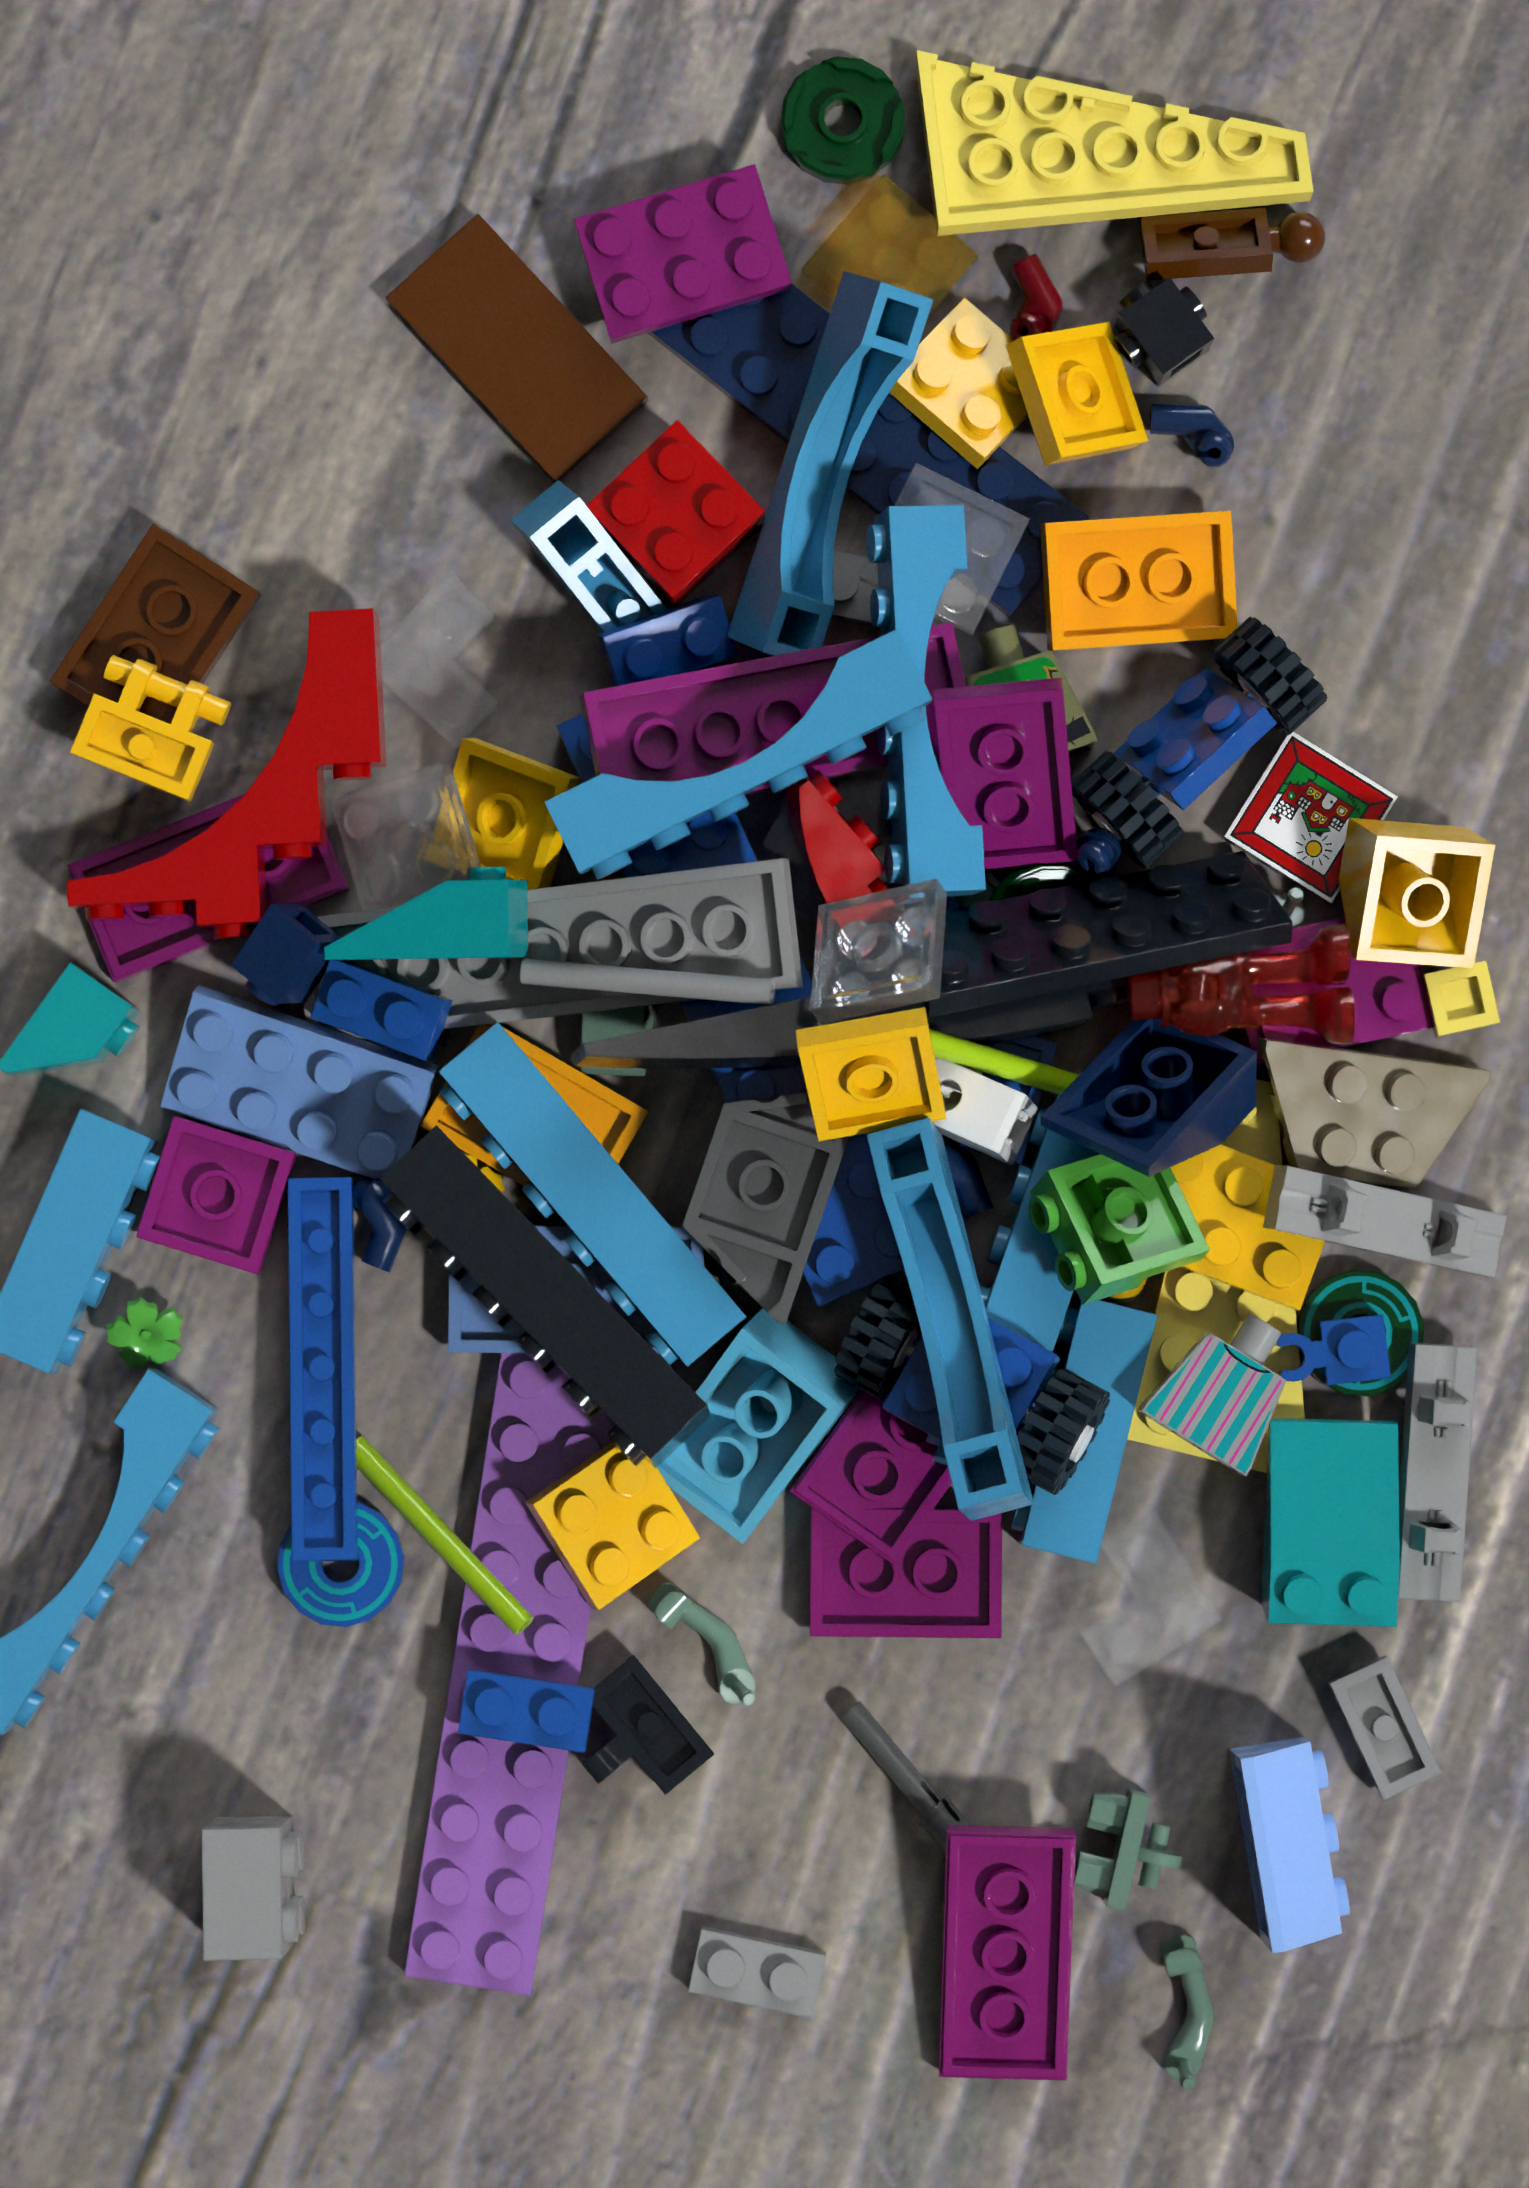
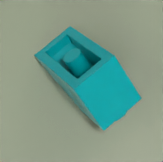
[0,962,140,1077]

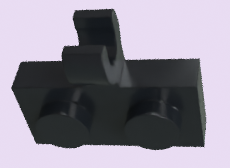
[582,1654,714,1795]

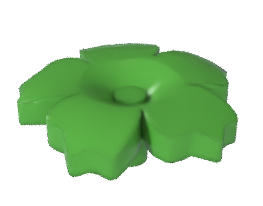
[106,1297,183,1369]

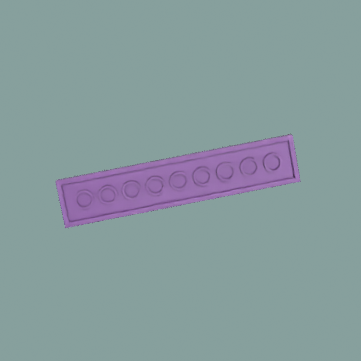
[404,1353,614,1996]

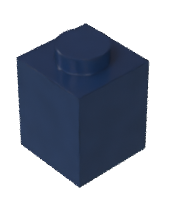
[231,903,341,1006]

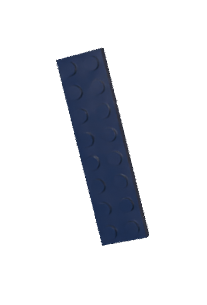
[648,284,1089,618]

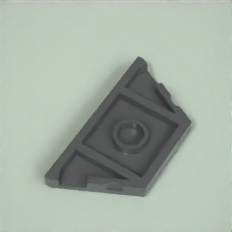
[682,1092,849,1324]

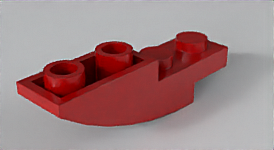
[786,769,901,962]

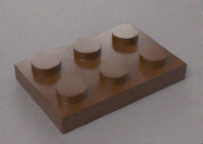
[49,523,261,724]

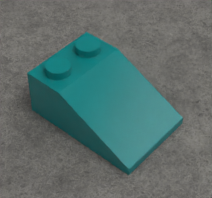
[1261,1418,1400,1627]

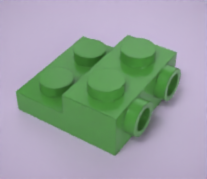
[1028,1154,1210,1305]

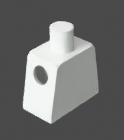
[933,1058,1038,1166]

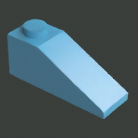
[510,480,666,632]

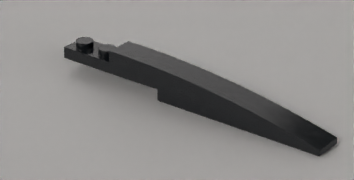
[572,961,1206,1069]

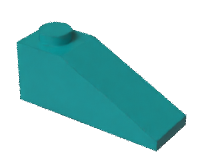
[324,867,528,960]

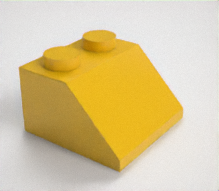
[1339,818,1495,968]

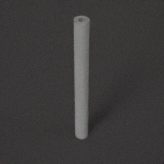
[520,959,775,1005]

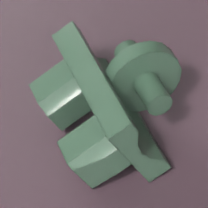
[1074,1788,1183,1911]

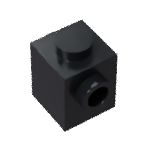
[1114,277,1214,387]

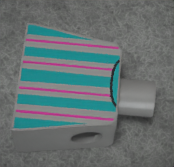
[1137,1313,1286,1476]

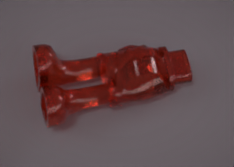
[1128,924,1355,1044]

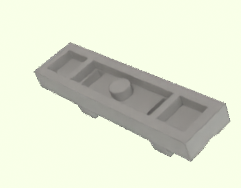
[1263,1165,1507,1278]
[1398,1342,1478,1602]

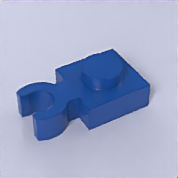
[1275,1314,1391,1385]

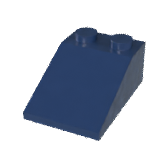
[1040,1002,1257,1177]

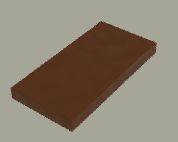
[385,213,648,483]

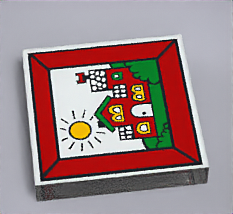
[1222,732,1398,905]

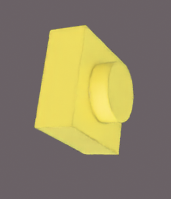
[1423,961,1500,1037]

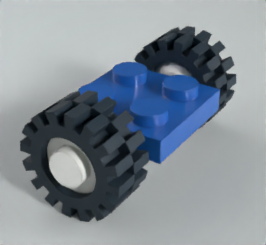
[1071,616,1327,869]
[834,1274,1110,1495]

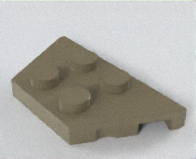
[1256,1037,1491,1189]

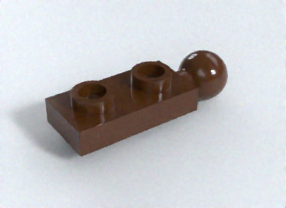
[1140,208,1325,281]

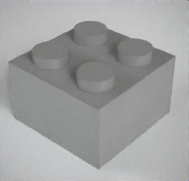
[202,1816,305,1961]

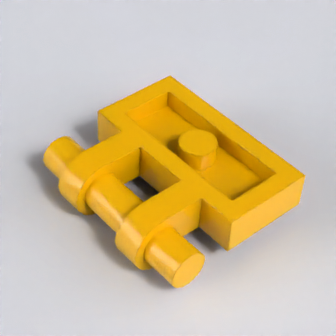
[70,655,231,802]

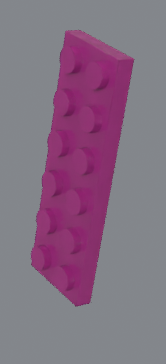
[579,622,966,794]

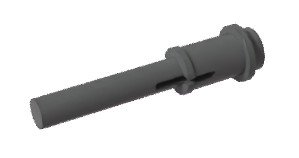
[841,1701,970,1853]

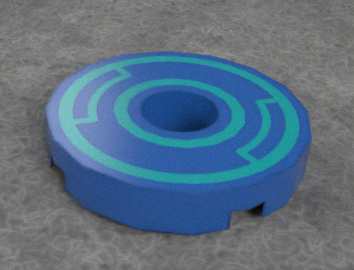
[277,1501,405,1627]

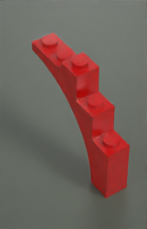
[67,608,387,939]

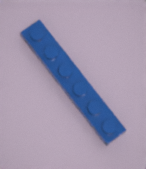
[288,1177,358,1562]

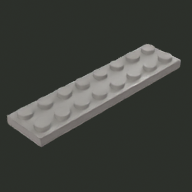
[304,858,803,1039]

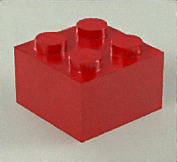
[586,419,765,607]

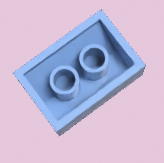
[1229,1737,1350,1953]

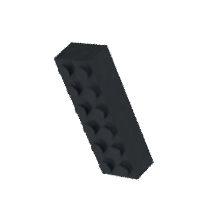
[380,1125,711,1469]

